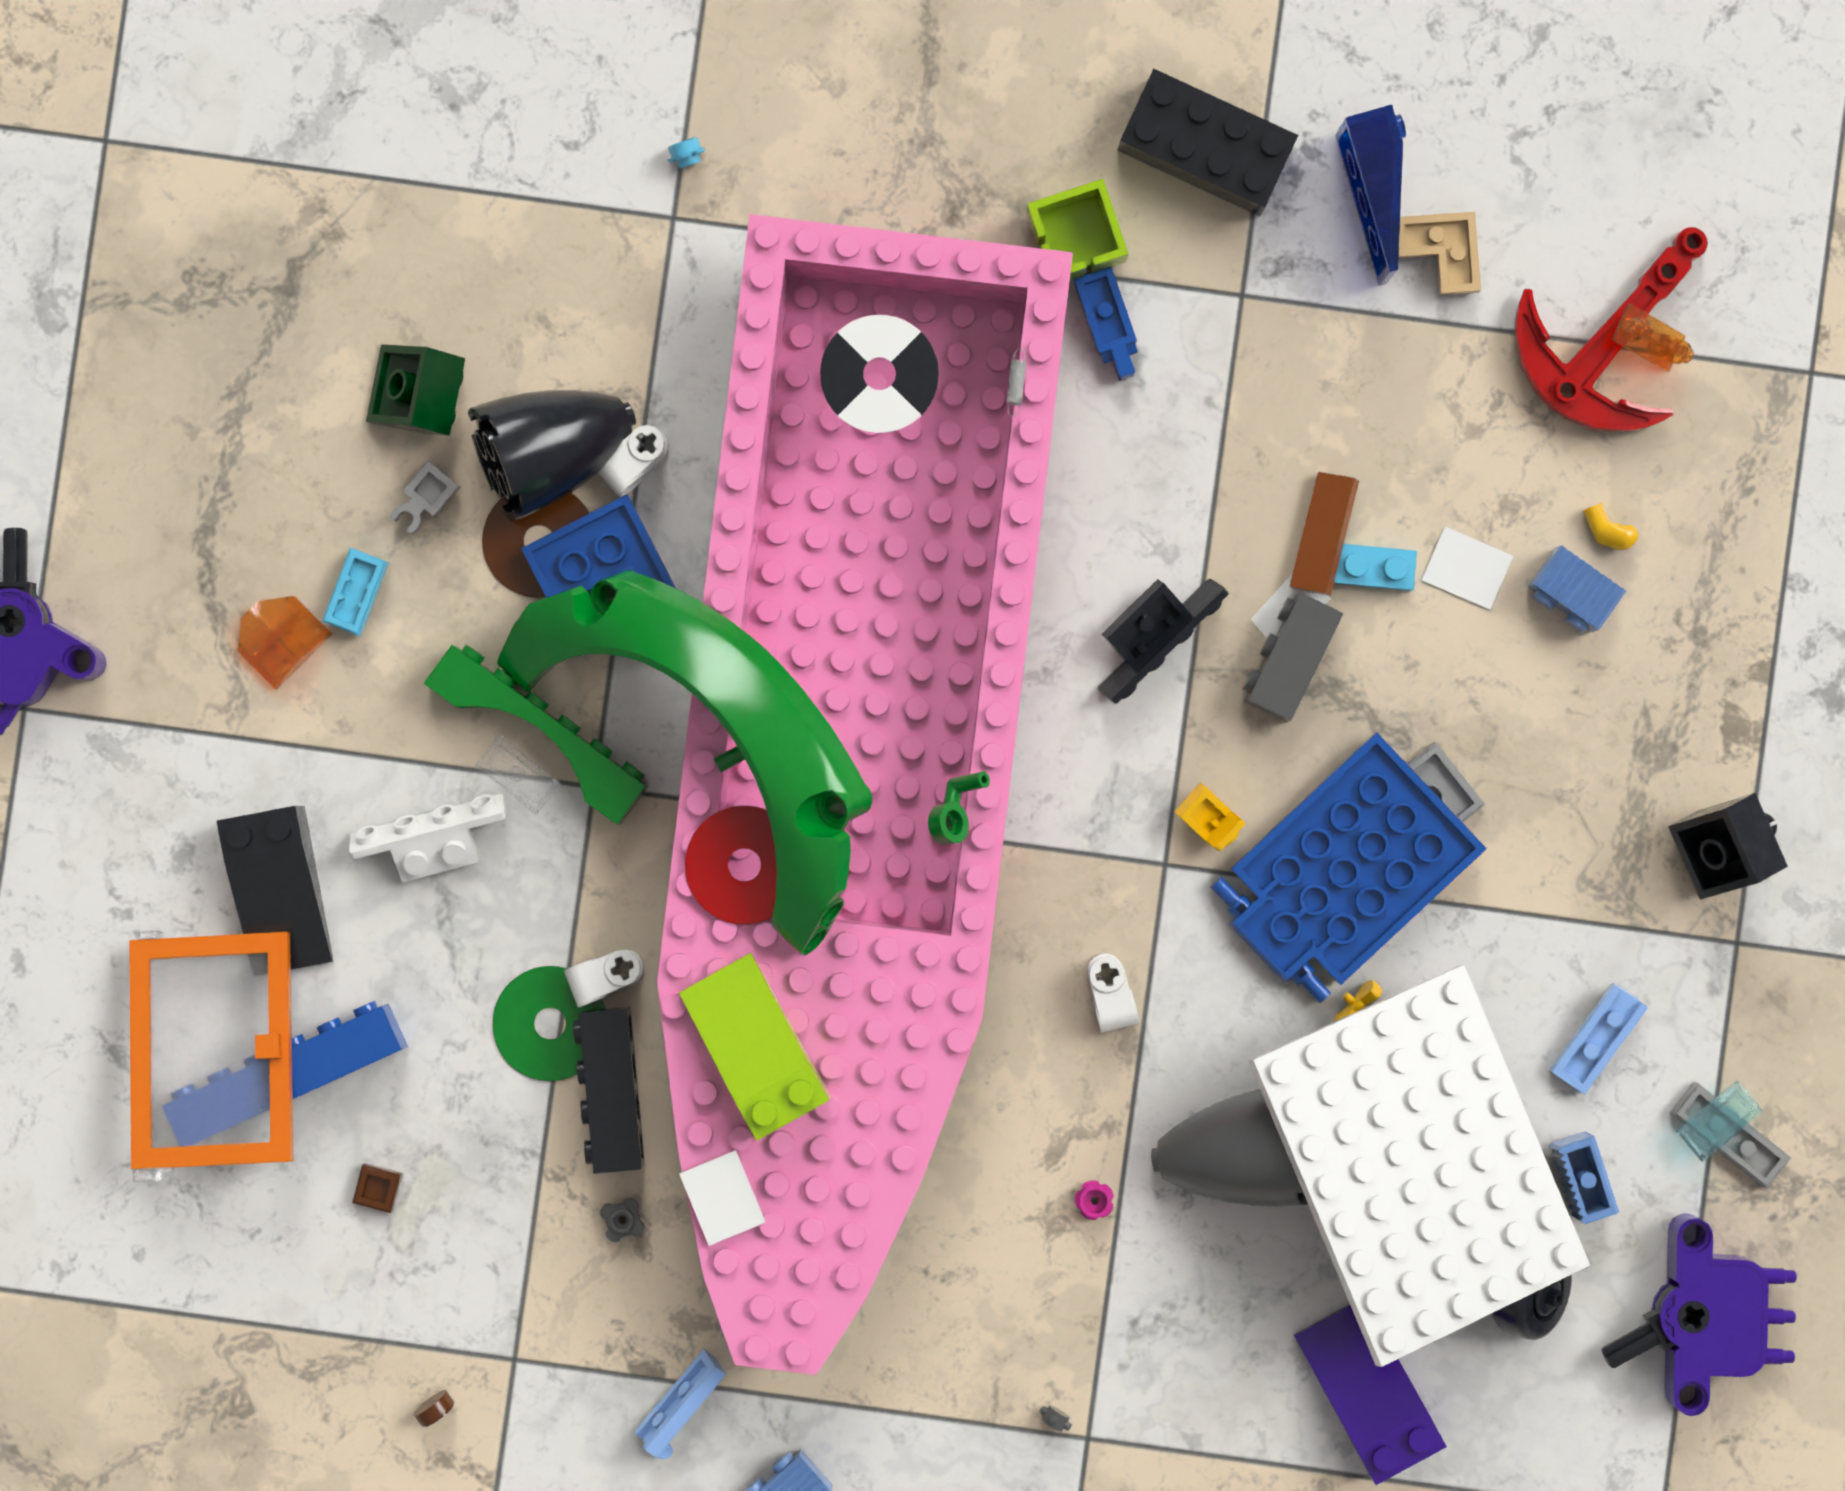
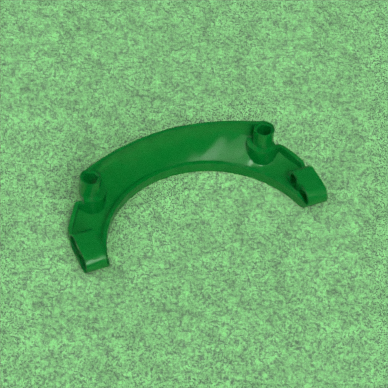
[497,570,872,956]

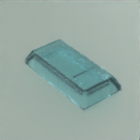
[1676,1080,1764,1162]

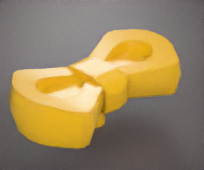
[1334,980,1383,1022]

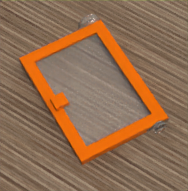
[129,931,294,1182]

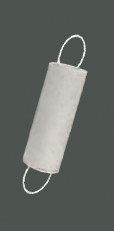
[1006,348,1027,417]

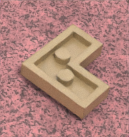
[1394,212,1481,296]

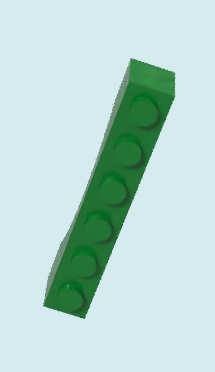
[424,644,649,825]

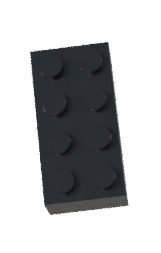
[1117,68,1299,216]

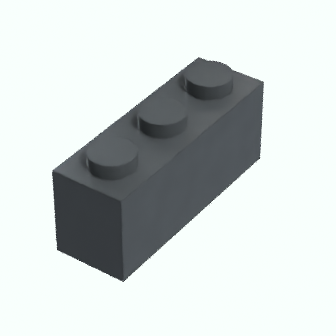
[1242,592,1344,722]

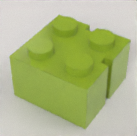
[1026,178,1129,281]

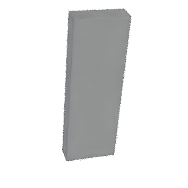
[1670,1082,1791,1189]

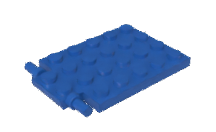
[1210,732,1487,1003]

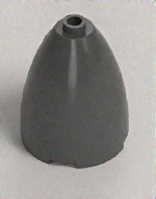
[1151,1089,1308,1207]

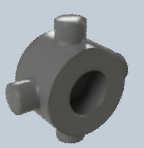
[1039,1405,1072,1432]

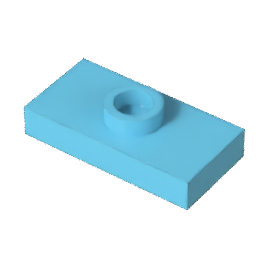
[322,548,389,636]

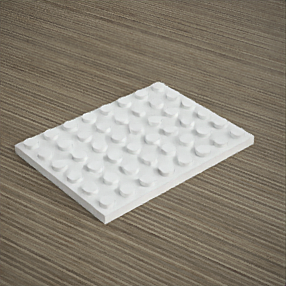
[1248,965,1590,1367]

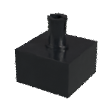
[1668,793,1788,900]

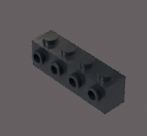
[573,1006,645,1174]

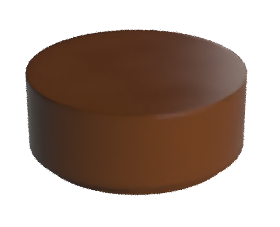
[413,1390,454,1427]

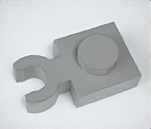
[390,461,461,535]

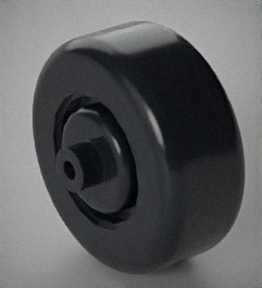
[1492,1274,1572,1340]

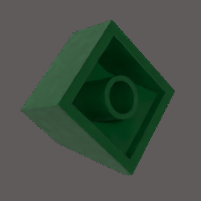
[366,344,465,436]

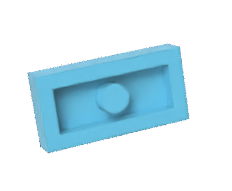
[1334,544,1417,591]

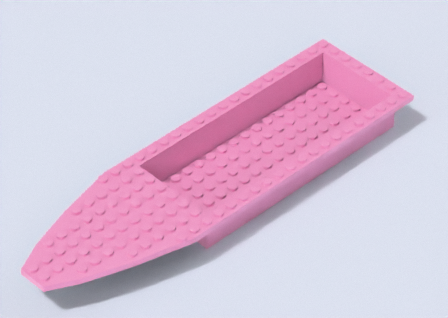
[657,214,1073,1375]

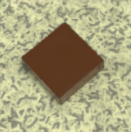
[352,1163,403,1213]

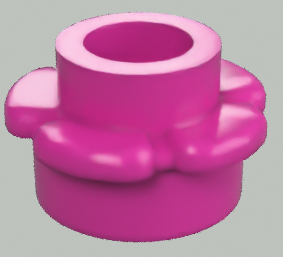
[1075,1180,1114,1220]

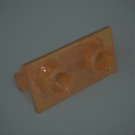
[1612,304,1694,372]

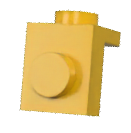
[1174,783,1245,852]

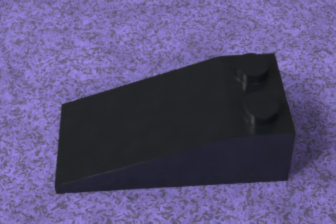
[217,806,334,977]

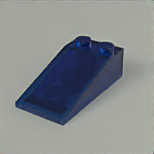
[1335,104,1406,285]

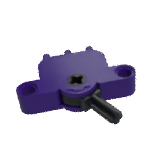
[0,527,106,735]
[1601,1213,1797,1416]

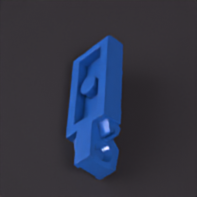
[1073,267,1138,381]

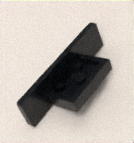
[1098,579,1229,704]

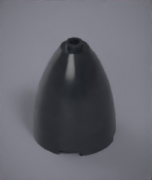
[468,390,636,521]

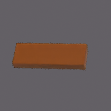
[1289,472,1359,596]

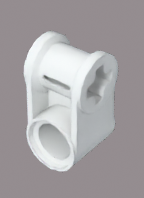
[597,425,669,498]
[564,950,644,1008]
[1087,953,1140,1033]

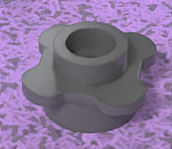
[600,1198,645,1242]

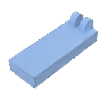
[1550,983,1648,1095]
[634,1349,726,1459]

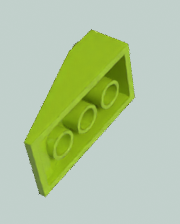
[679,953,831,1141]

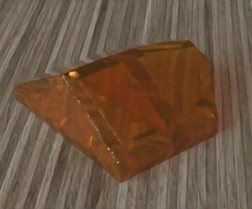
[238,596,332,690]

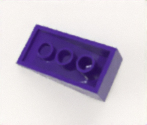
[1294,1305,1447,1485]

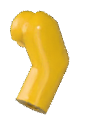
[1583,503,1638,550]

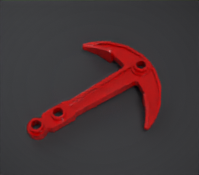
[1515,227,1708,432]

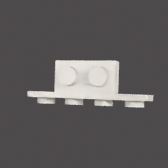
[349,794,506,883]

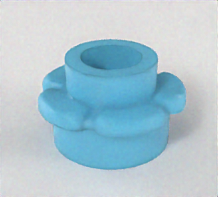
[668,137,705,168]

